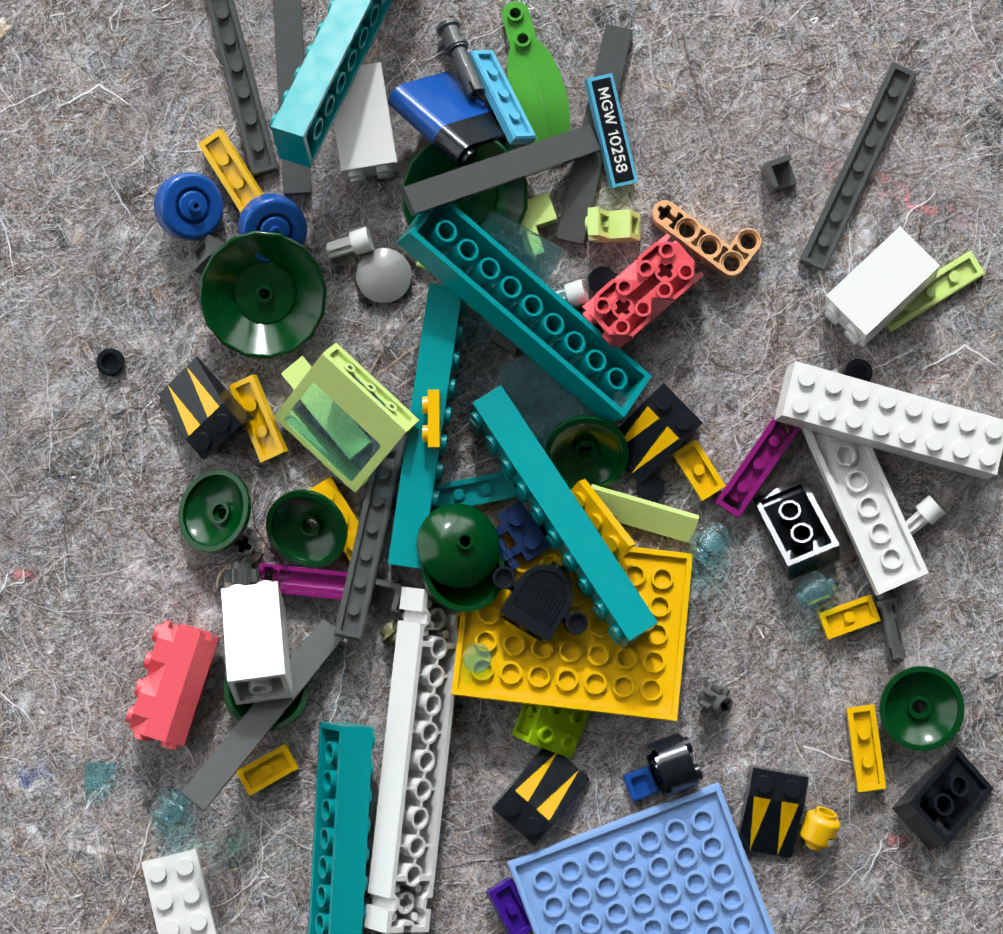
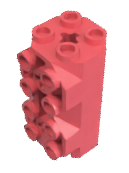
[581,234,704,349]
[125,620,221,750]

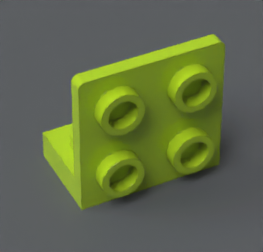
[511,704,590,758]

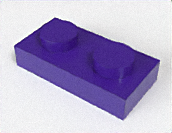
[485,877,533,934]

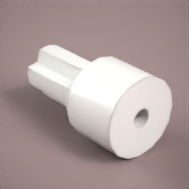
[326,226,375,258]
[556,279,589,308]
[906,495,946,536]

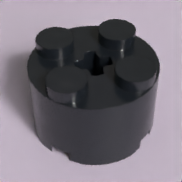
[645,733,703,798]

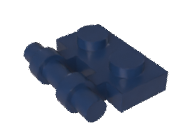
[496,500,551,571]

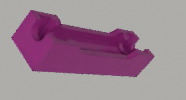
[713,412,800,519]
[259,563,348,600]

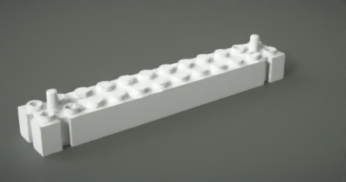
[364,587,460,934]

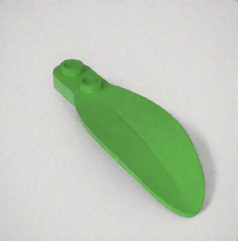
[502,1,570,143]

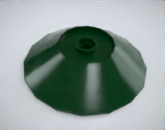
[401,141,528,247]
[199,231,327,359]

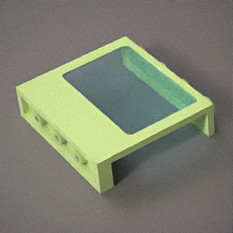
[274,343,419,493]

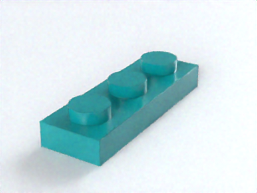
[433,472,516,511]

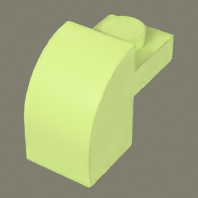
[514,192,557,259]
[585,207,641,243]

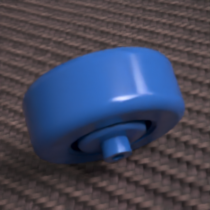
[154,172,224,240]
[238,193,307,262]

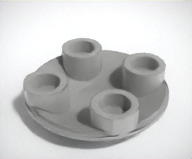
[356,248,412,304]

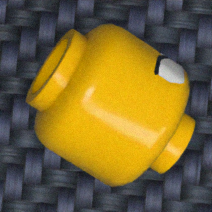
[799,806,841,851]

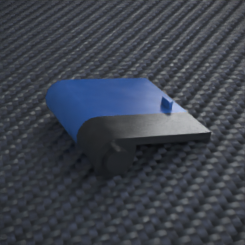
[388,71,506,167]

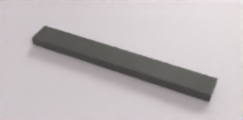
[205,0,279,178]
[273,0,312,195]
[556,24,633,245]
[798,62,918,273]
[400,124,601,217]
[334,433,407,642]
[181,619,344,812]

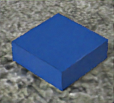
[623,765,659,802]

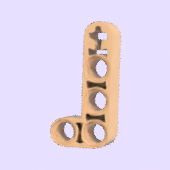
[651,200,761,279]

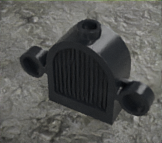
[491,561,588,644]

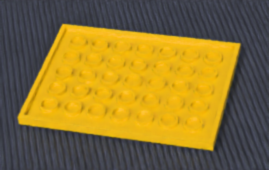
[451,533,693,722]

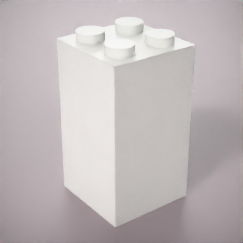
[333,62,399,183]
[824,227,940,347]
[221,580,293,705]

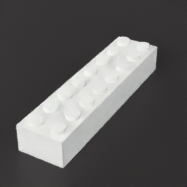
[774,361,1003,479]

